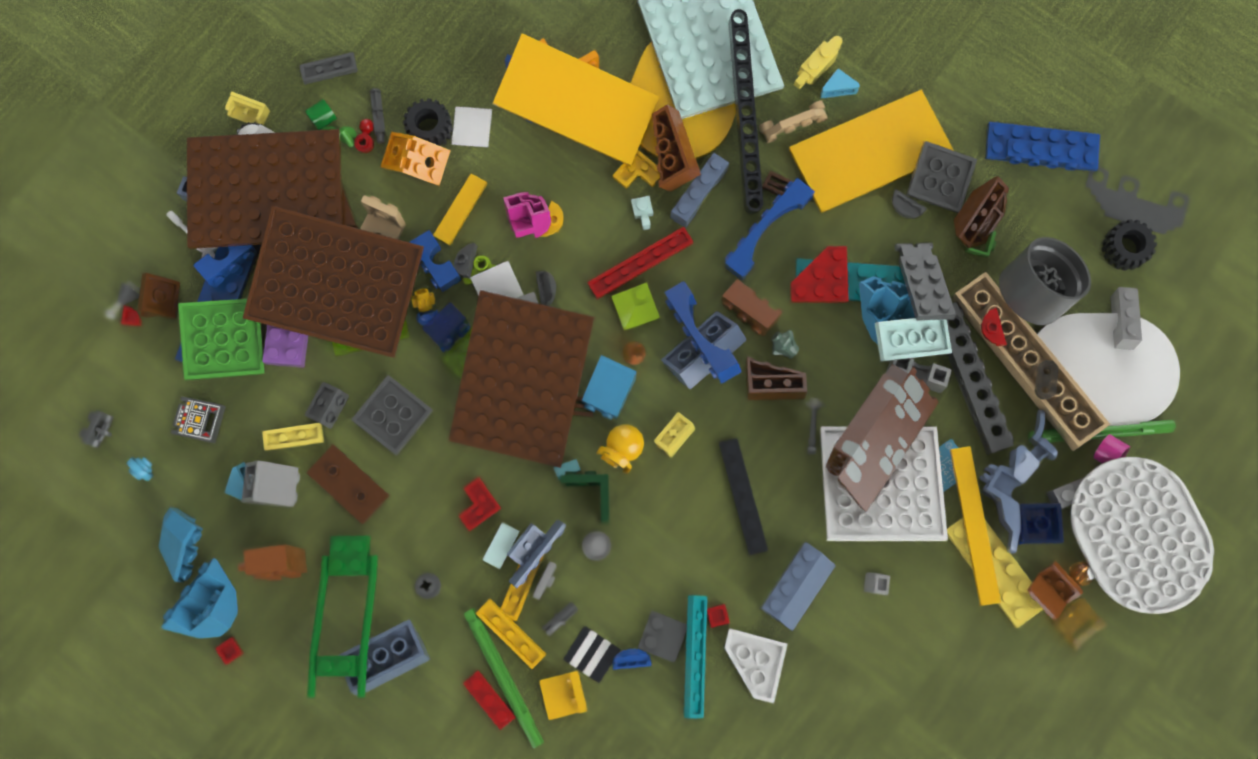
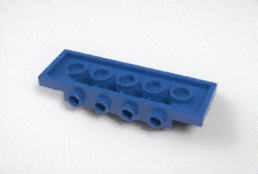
[985,122,1100,171]

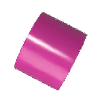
[1093,434,1130,464]

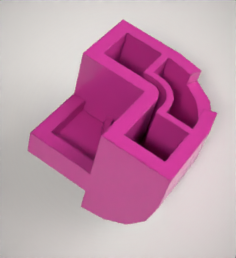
[503,192,551,238]

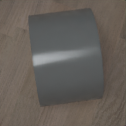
[999,237,1091,325]

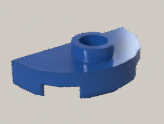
[612,649,652,670]

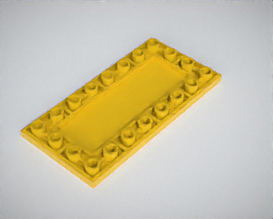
[492,33,659,166]
[789,89,954,213]

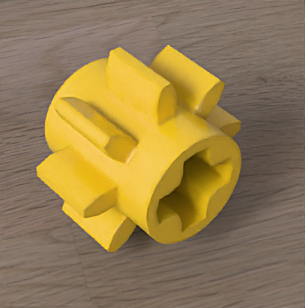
[411,288,435,312]

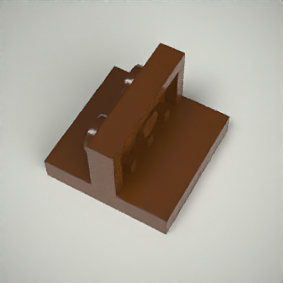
[137,273,180,319]

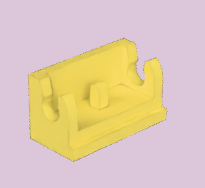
[225,91,270,126]
[654,412,695,458]

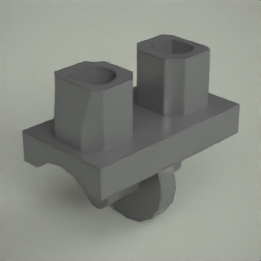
[78,410,114,448]

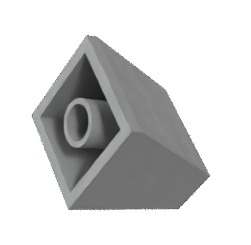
[241,461,300,507]

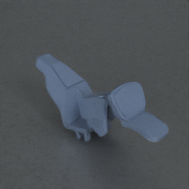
[979,410,1058,554]

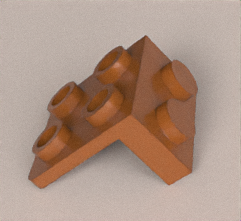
[1027,561,1083,620]

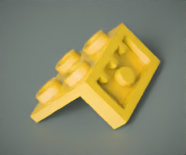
[539,670,588,720]

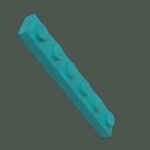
[684,595,707,719]

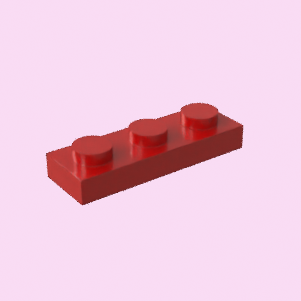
[462,670,516,731]

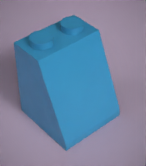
[582,355,637,420]

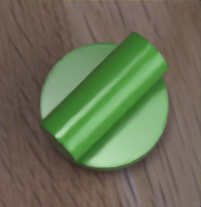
[339,126,357,148]

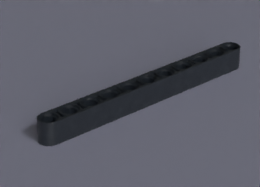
[728,9,763,214]

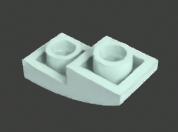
[483,522,519,569]

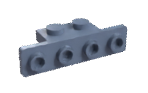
[507,519,566,588]

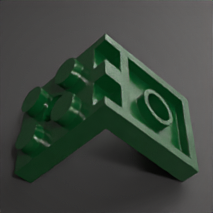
[561,471,610,525]

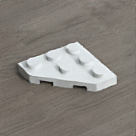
[724,629,787,703]

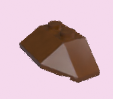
[954,176,1009,248]

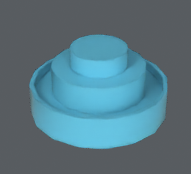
[126,457,154,481]

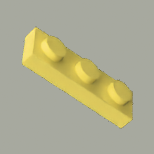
[262,423,324,451]

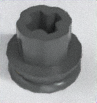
[415,573,441,599]

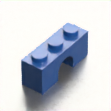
[410,230,462,292]
[193,245,257,288]

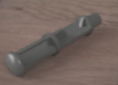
[370,88,386,144]

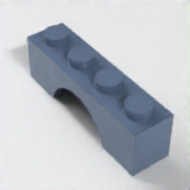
[671,153,729,228]

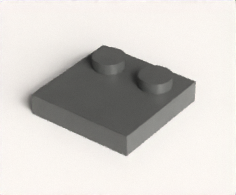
[638,611,687,663]

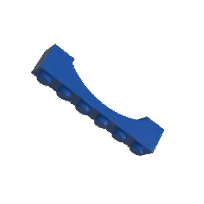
[724,178,815,281]
[664,281,742,384]

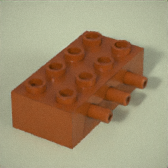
[237,545,307,581]

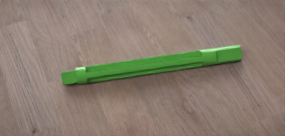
[1027,420,1176,444]
[464,608,544,749]

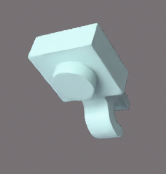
[631,196,653,230]

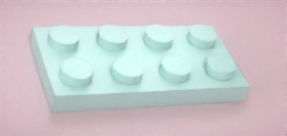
[875,318,952,362]

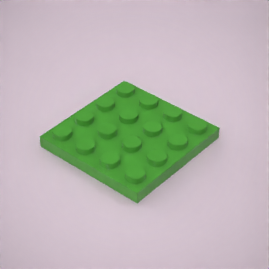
[178,299,265,381]

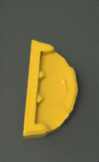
[541,201,564,237]

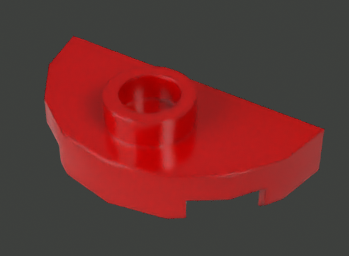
[981,308,1007,346]

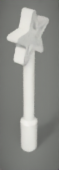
[166,211,218,258]

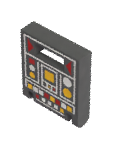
[170,396,226,444]

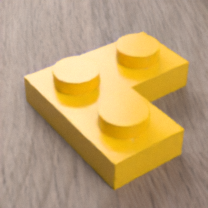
[612,150,660,189]

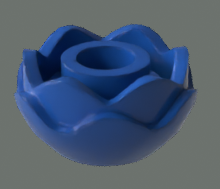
[416,310,440,326]

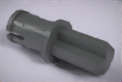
[542,602,578,636]

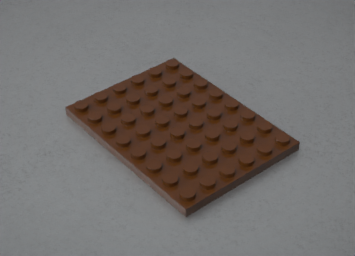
[187,129,343,249]
[243,206,424,358]
[448,290,595,468]

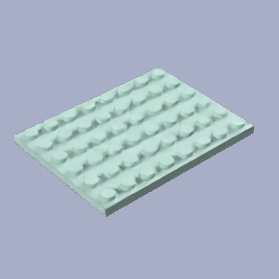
[637,0,784,119]

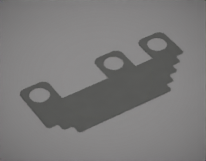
[1086,167,1189,235]

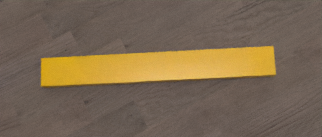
[950,446,1001,606]

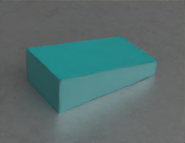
[554,459,581,480]

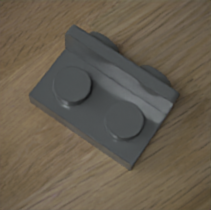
[304,382,349,429]

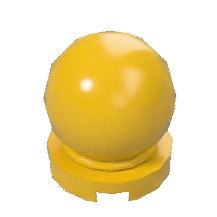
[596,424,644,474]

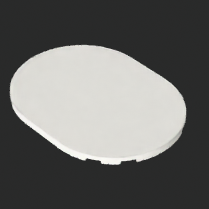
[1037,313,1180,426]
[1071,457,1214,614]

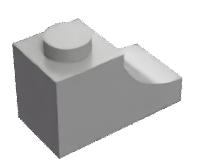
[1046,478,1084,511]

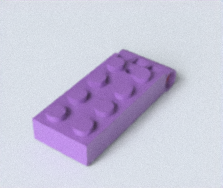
[262,325,308,368]

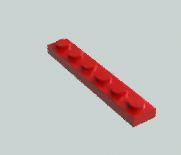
[587,226,694,300]

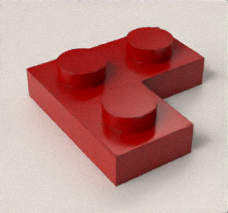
[458,477,502,532]

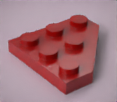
[790,246,849,303]

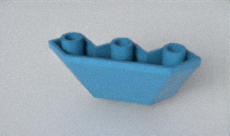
[159,506,203,583]
[161,558,238,639]

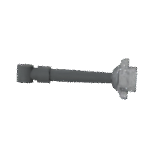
[805,398,825,455]

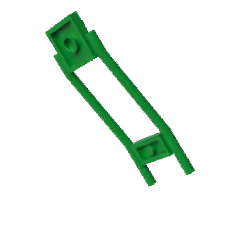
[307,535,378,697]

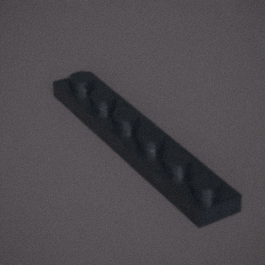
[718,438,769,556]

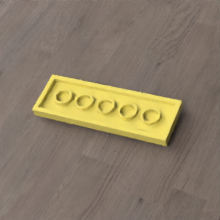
[947,517,1043,628]

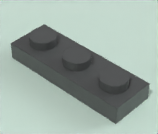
[299,52,358,85]

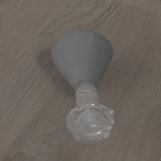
[103,281,140,321]

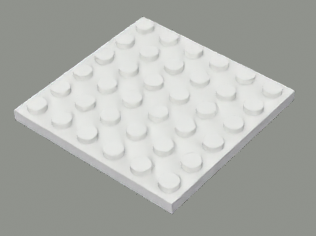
[820,427,948,541]

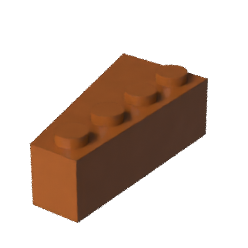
[652,104,701,192]

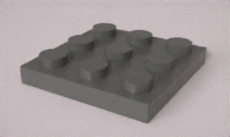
[906,141,977,213]
[351,375,434,456]

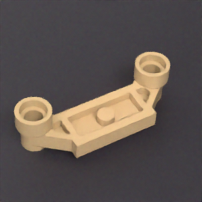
[758,100,828,143]

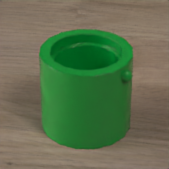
[305,99,337,130]

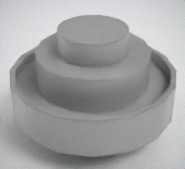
[582,531,611,560]

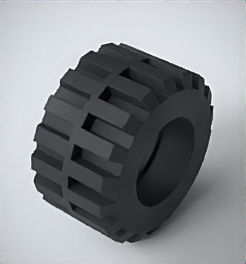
[403,98,453,146]
[1102,219,1157,271]

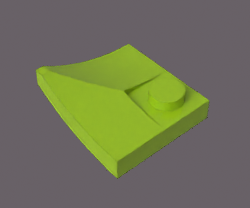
[611,282,660,331]

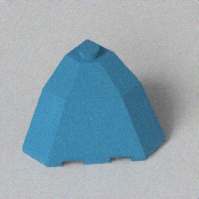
[859,276,915,344]

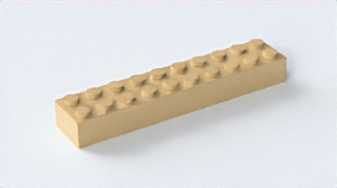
[952,272,1111,451]

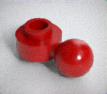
[354,119,374,153]

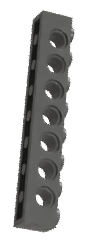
[947,302,1014,455]

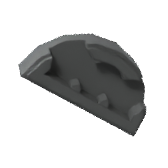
[892,189,927,218]
[454,243,478,279]
[535,271,556,306]

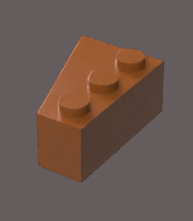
[721,279,783,337]

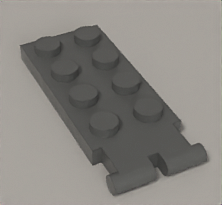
[895,243,956,321]

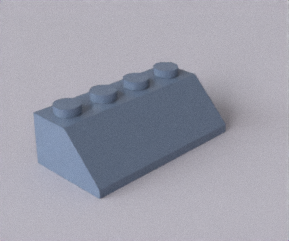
[661,311,747,389]
[759,542,836,631]
[338,619,430,696]

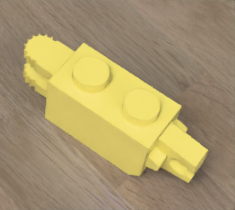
[794,36,843,90]

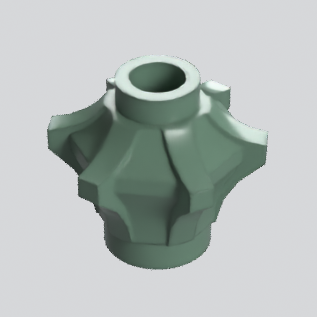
[771,330,800,359]

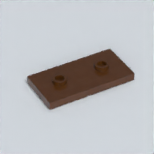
[306,444,390,525]

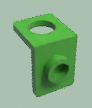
[965,231,996,258]

